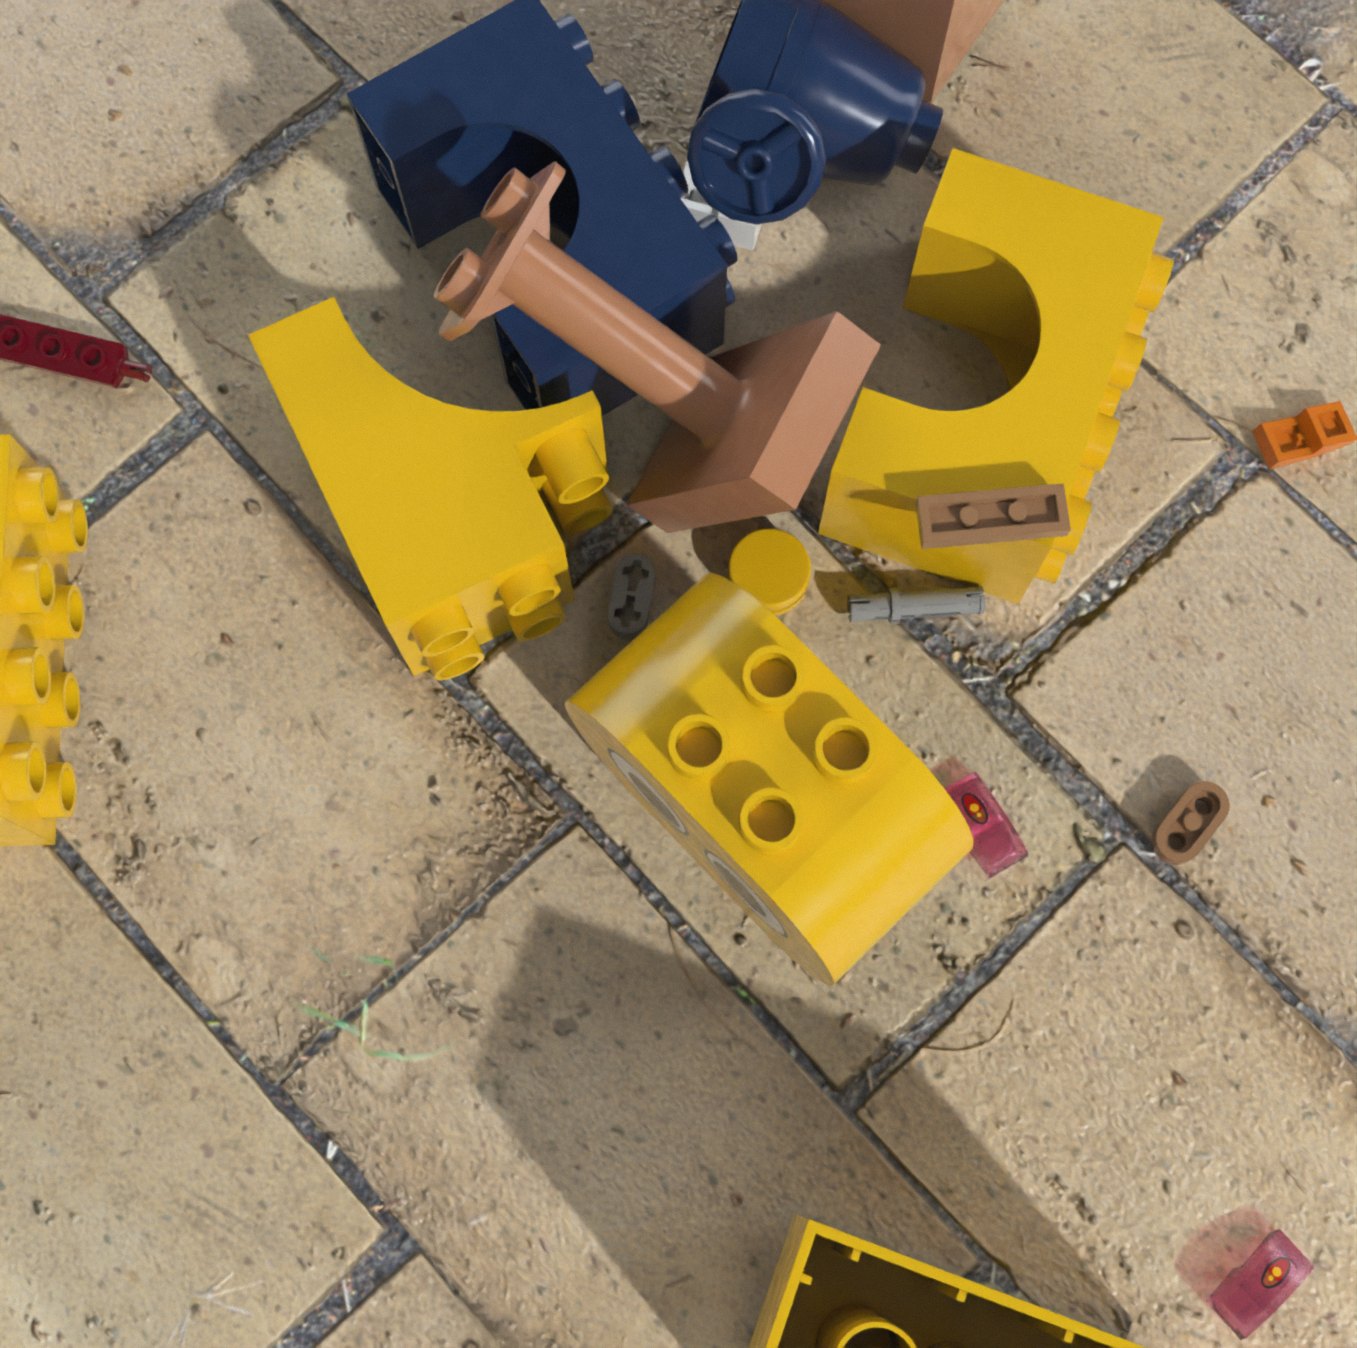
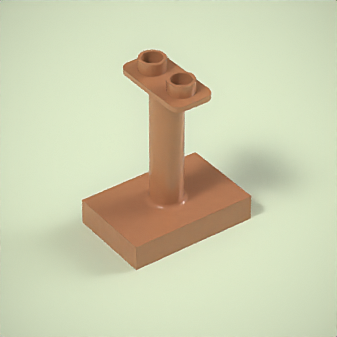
[433,162,881,533]

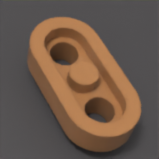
[1152,781,1230,865]

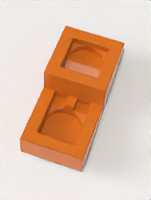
[1252,401,1357,469]

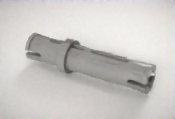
[847,586,985,624]

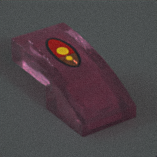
[945,771,1028,879]
[1206,1229,1315,1340]

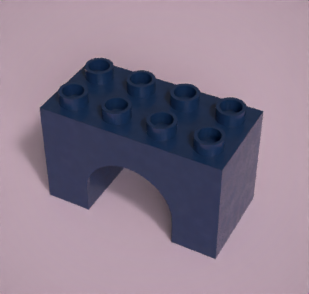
[346,0,738,416]

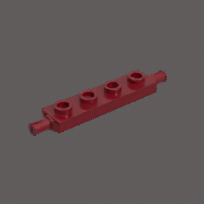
[0,314,152,389]

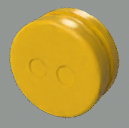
[727,528,811,616]

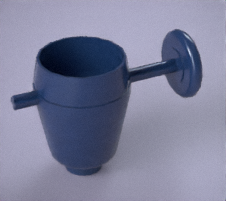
[687,0,943,225]

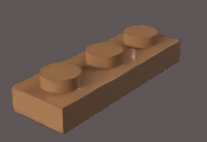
[915,483,1071,549]

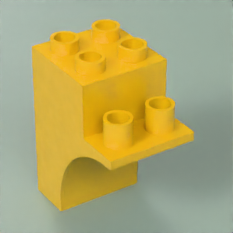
[248,297,613,681]

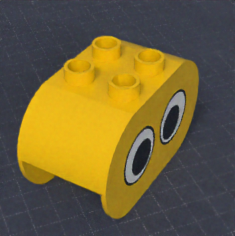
[565,573,973,986]

